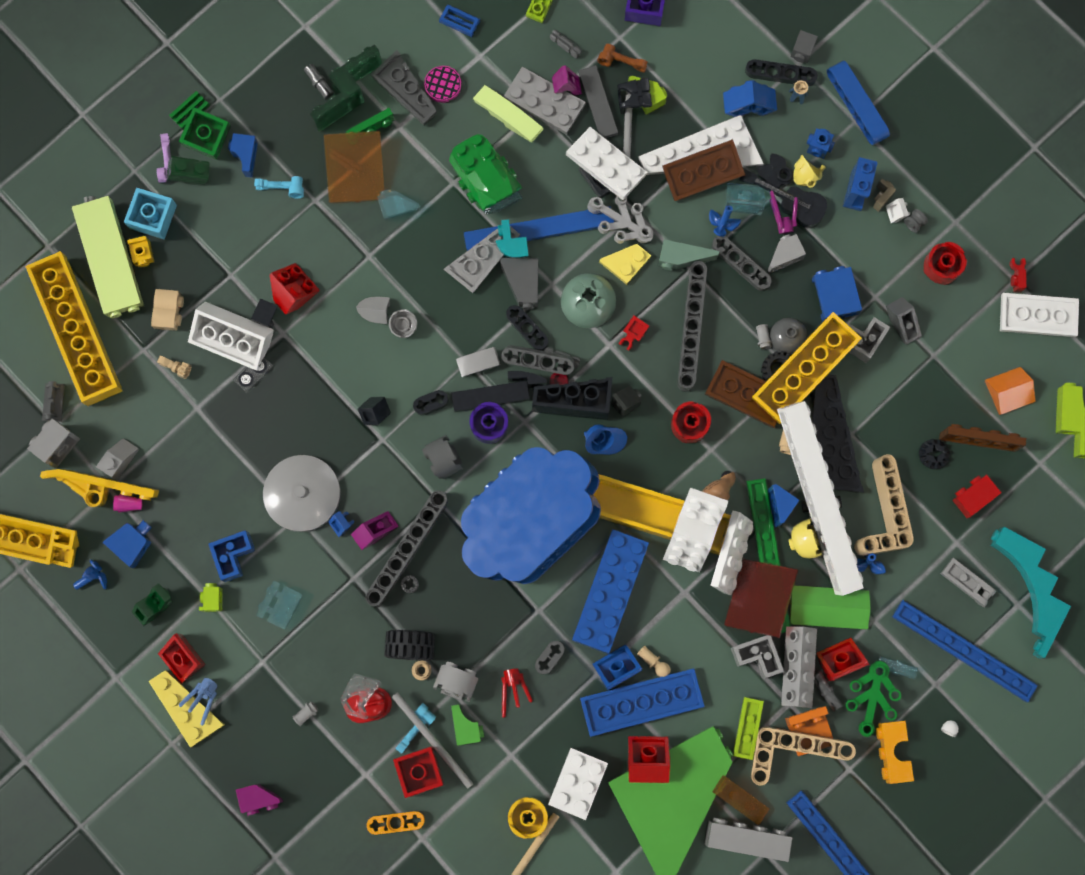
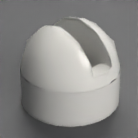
[941,720,958,737]

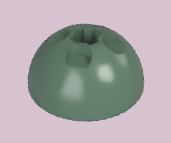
[561,273,616,328]

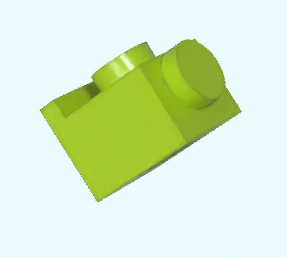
[199,583,223,612]

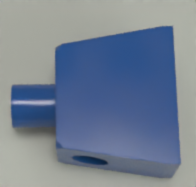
[103,520,152,569]

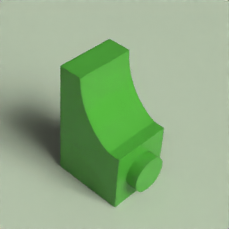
[451,705,484,746]

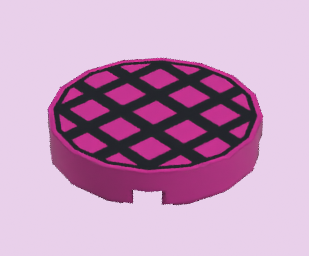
[424,66,461,103]

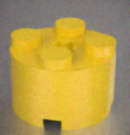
[508,797,548,839]

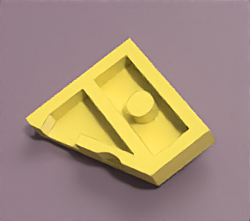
[599,244,651,285]

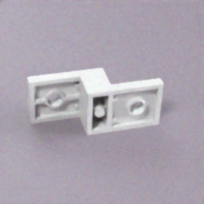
[663,488,728,573]

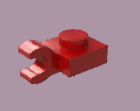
[1010,258,1026,293]

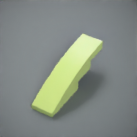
[473,85,544,143]

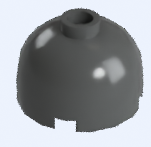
[769,317,807,356]

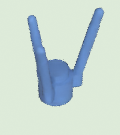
[179,678,218,726]

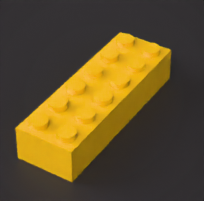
[752,312,862,424]

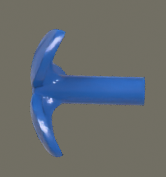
[709,205,741,237]
[856,544,886,574]
[73,559,107,590]

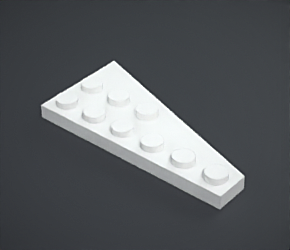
[639,115,763,175]

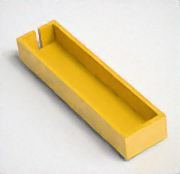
[593,474,731,555]

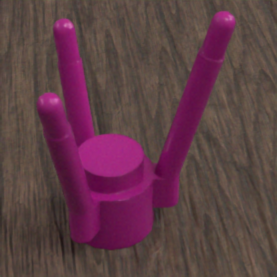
[770,191,798,234]

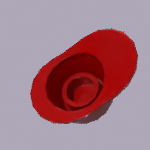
[345,688,392,723]

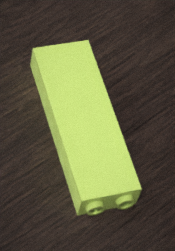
[72,196,144,318]

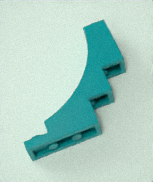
[990,527,1071,659]

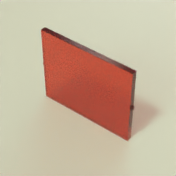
[724,559,798,638]

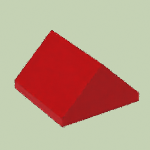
[158,633,206,684]
[816,638,869,681]

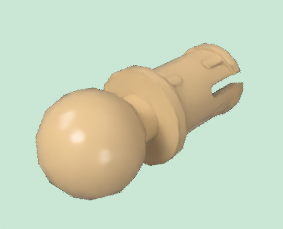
[637,646,671,677]

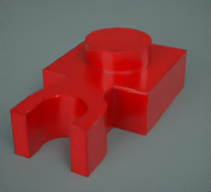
[618,315,650,351]

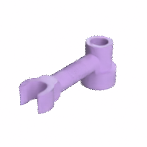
[157,133,171,183]

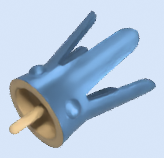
[789,80,809,104]

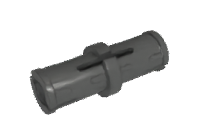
[304,64,334,100]
[814,671,843,712]

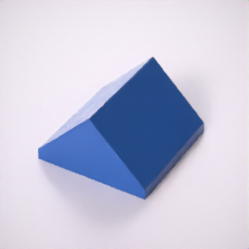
[768,484,799,528]
[593,645,642,691]

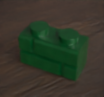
[167,156,210,185]

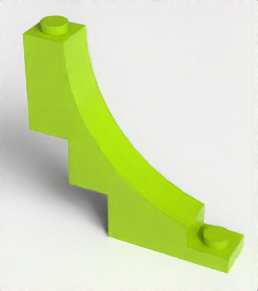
[1056,383,1085,459]

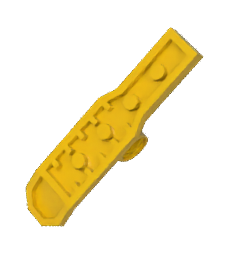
[40,469,159,507]

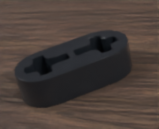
[413,390,448,416]

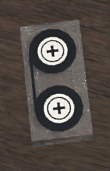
[233,356,274,393]

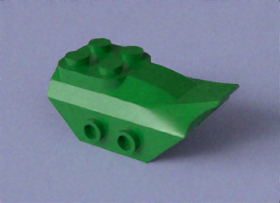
[449,134,522,211]

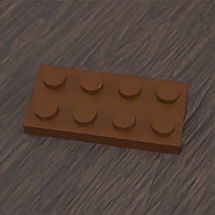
[662,139,745,201]
[705,360,777,428]
[939,424,1027,452]

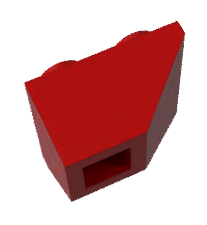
[270,263,320,315]

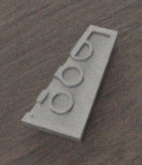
[443,226,520,293]

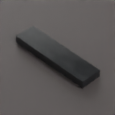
[451,380,530,412]

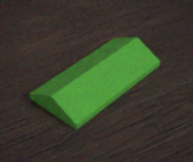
[790,585,870,630]

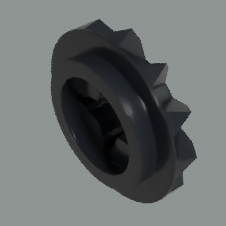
[919,439,950,469]

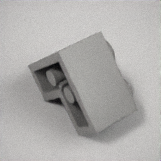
[847,317,890,363]
[731,634,784,679]

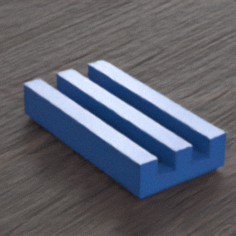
[439,4,480,37]

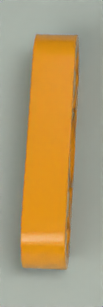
[367,811,425,835]

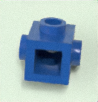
[806,128,835,159]

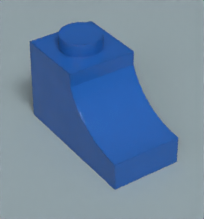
[228,133,258,177]

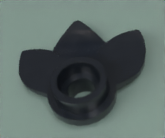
[757,153,793,188]

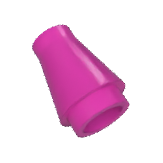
[113,494,142,513]

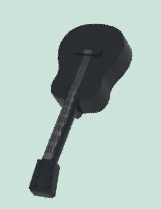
[739,169,827,228]

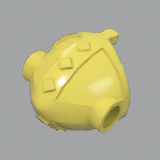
[793,155,826,188]

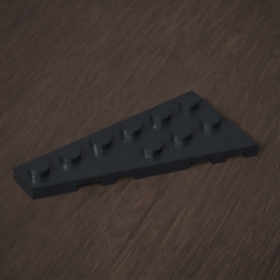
[811,374,864,493]

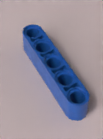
[827,60,890,145]

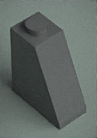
[500,258,538,310]

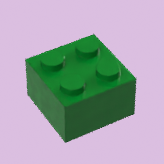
[179,107,231,160]

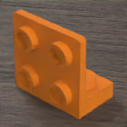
[785,706,833,756]

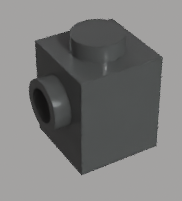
[790,30,818,63]

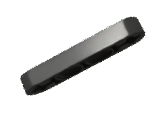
[712,236,771,291]
[501,345,575,375]

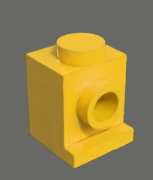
[127,236,154,267]

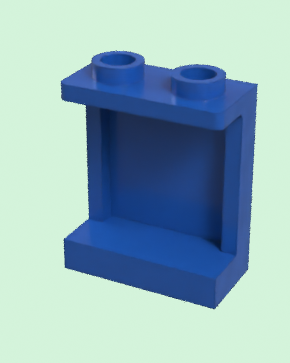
[843,157,877,211]
[812,266,862,323]

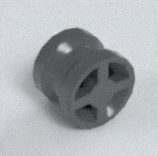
[904,209,928,233]

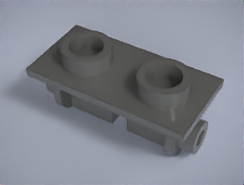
[42,381,65,422]

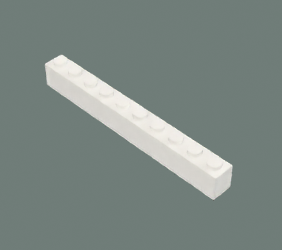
[777,401,864,596]

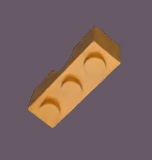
[876,721,914,784]

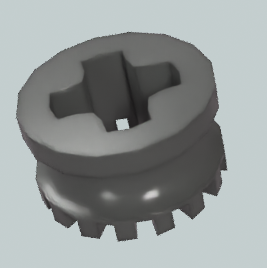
[401,575,419,593]

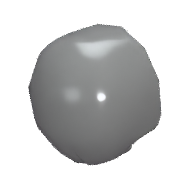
[389,309,418,338]

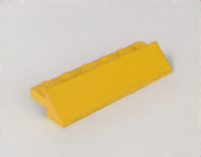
[0,514,79,568]

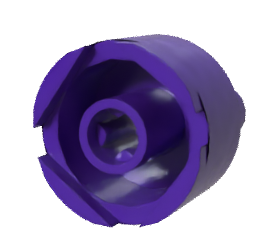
[470,402,509,444]

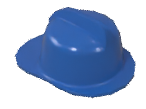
[584,424,627,455]

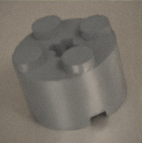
[422,435,464,479]

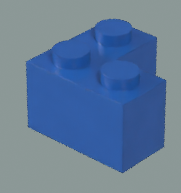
[723,80,777,117]
[209,530,255,582]

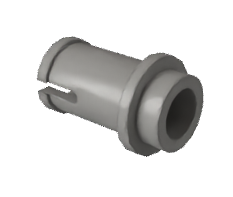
[756,324,772,350]
[292,702,318,726]

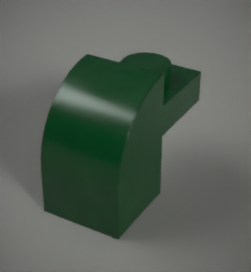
[131,583,172,626]

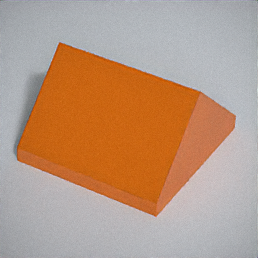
[984,367,1035,415]

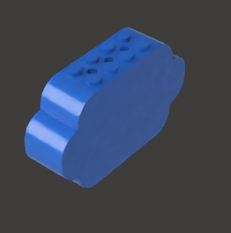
[461,447,601,584]

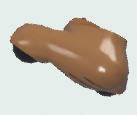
[702,471,736,500]

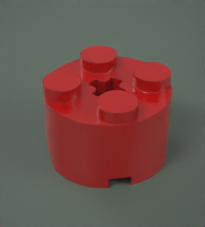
[923,242,967,285]
[671,401,711,443]

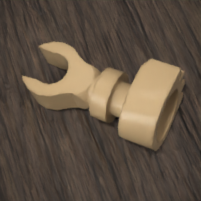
[157,356,192,379]

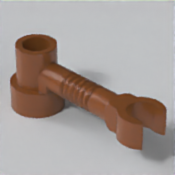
[597,44,648,72]

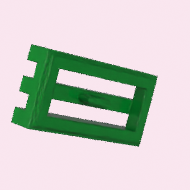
[169,91,210,130]

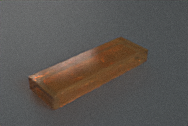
[712,775,769,825]

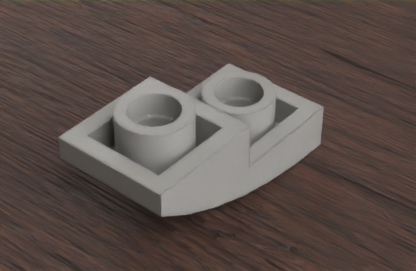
[456,347,501,377]

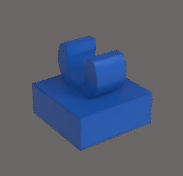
[328,511,354,537]

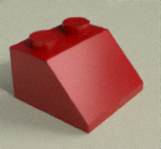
[628,736,670,783]

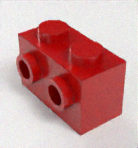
[952,475,1001,518]

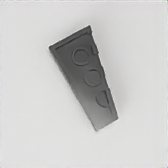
[371,50,437,126]

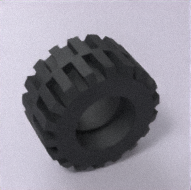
[384,630,435,661]

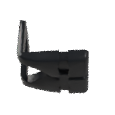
[617,78,652,114]

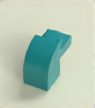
[495,219,529,258]

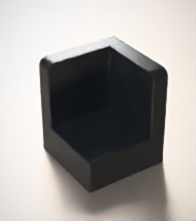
[251,299,278,329]
[358,397,391,425]

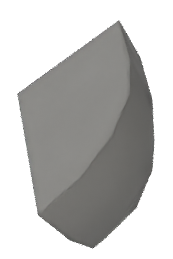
[356,297,390,324]

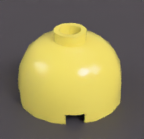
[789,519,823,559]

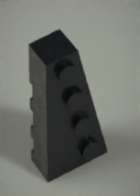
[532,377,613,420]

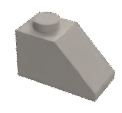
[768,234,806,273]
[96,438,139,480]

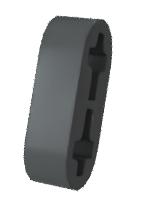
[535,641,564,674]

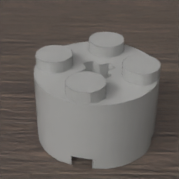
[433,662,478,702]

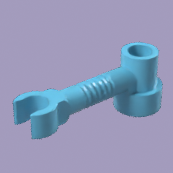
[254,176,304,199]
[396,703,437,754]

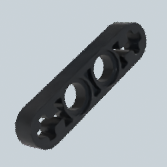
[745,59,818,86]

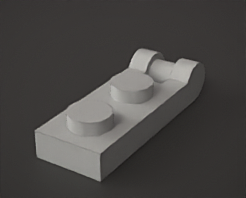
[940,558,996,608]

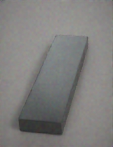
[578,65,618,138]

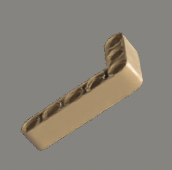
[854,454,914,556]
[751,726,856,786]

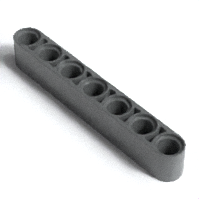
[677,261,707,392]
[366,490,448,607]

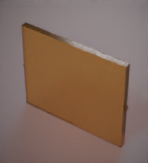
[324,131,385,203]

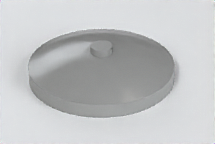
[263,455,341,532]

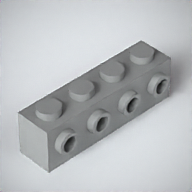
[781,626,817,708]

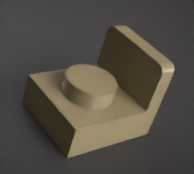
[873,179,896,212]

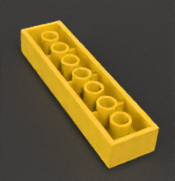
[25,251,123,406]

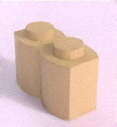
[151,289,184,331]

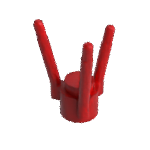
[501,668,533,718]

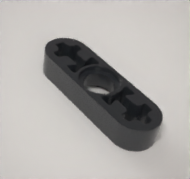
[506,305,548,351]

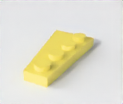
[149,670,225,747]

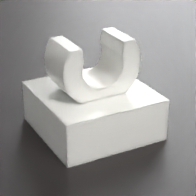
[886,198,911,223]

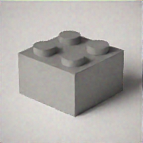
[27,419,80,468]

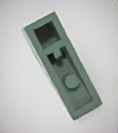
[658,239,719,271]

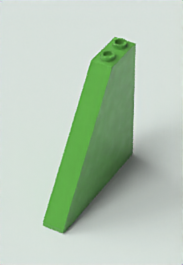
[608,726,733,875]

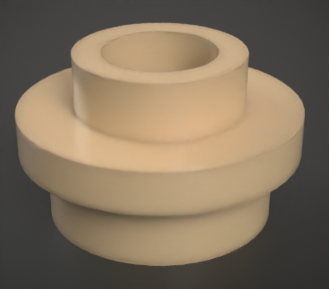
[412,661,432,680]

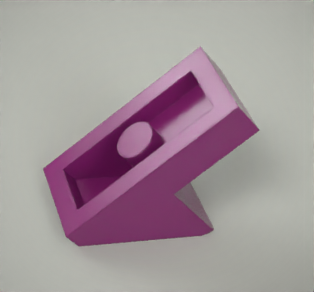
[552,65,582,96]

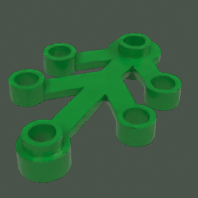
[845,661,901,737]

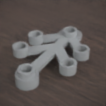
[587,196,653,244]

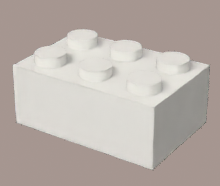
[548,748,608,820]

